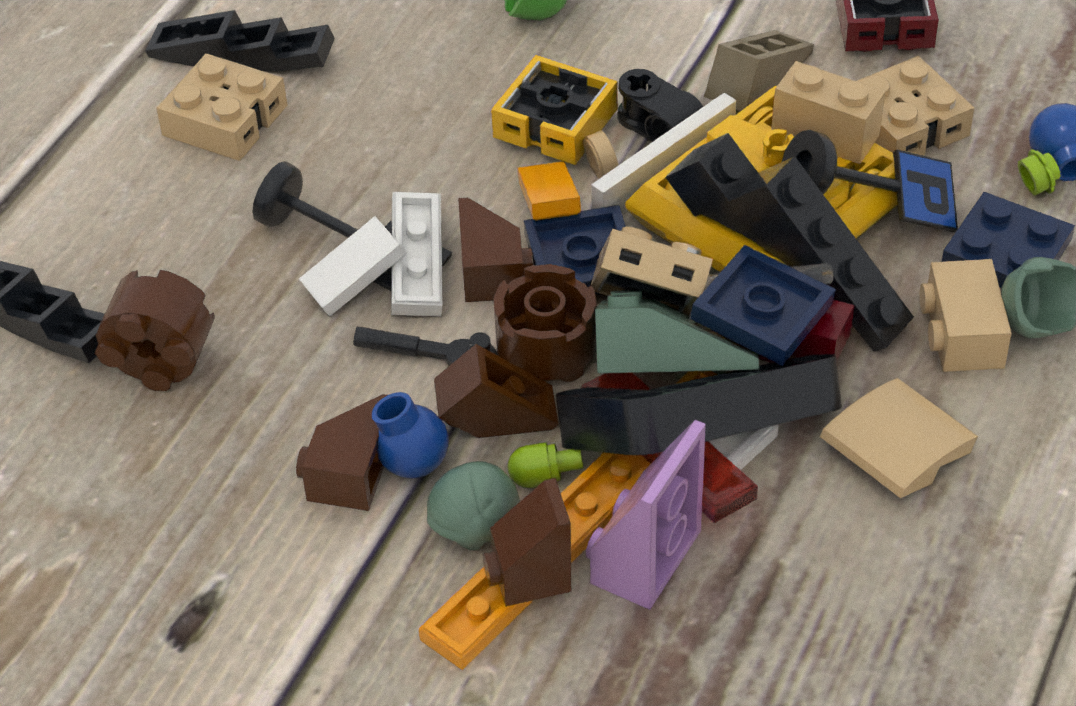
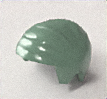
[1001,257,1076,339]
[427,461,520,551]

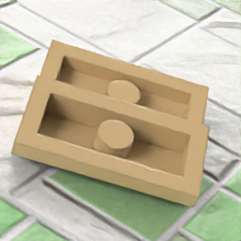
[820,378,978,498]

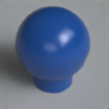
[1029,103,1076,181]
[372,392,449,478]

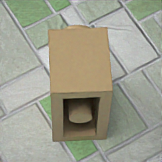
[771,61,886,164]
[920,259,1012,372]

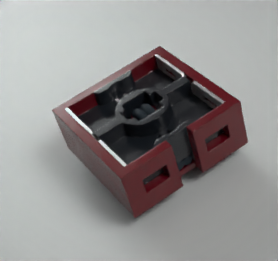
[835,0,939,52]

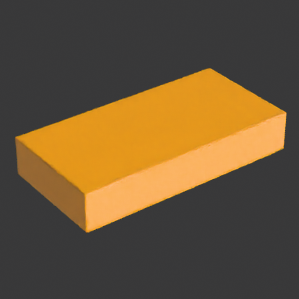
[517,161,581,220]

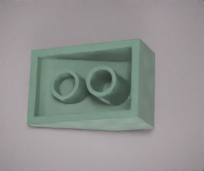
[595,290,759,373]

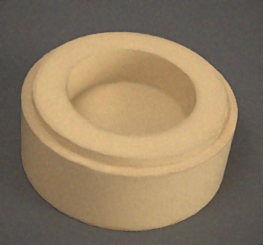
[583,130,619,179]

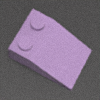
[586,420,706,610]

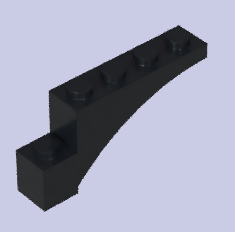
[665,133,914,352]

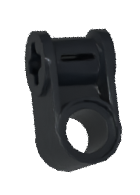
[617,69,703,142]

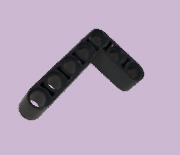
[556,354,842,455]

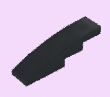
[145,10,335,71]
[0,261,105,363]

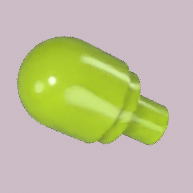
[508,442,584,488]

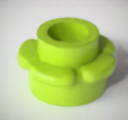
[1018,150,1061,195]

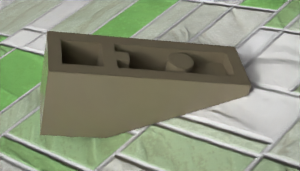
[704,30,814,114]

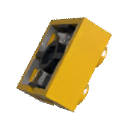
[491,55,618,165]

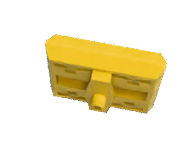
[625,86,898,272]

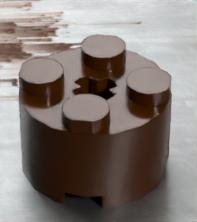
[493,264,597,382]
[95,270,215,391]

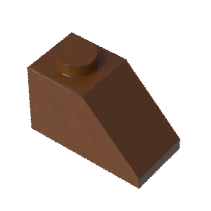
[458,197,533,302]
[434,344,559,438]
[296,394,387,511]
[483,478,572,607]

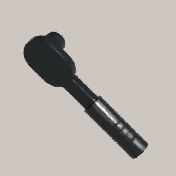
[353,326,497,366]

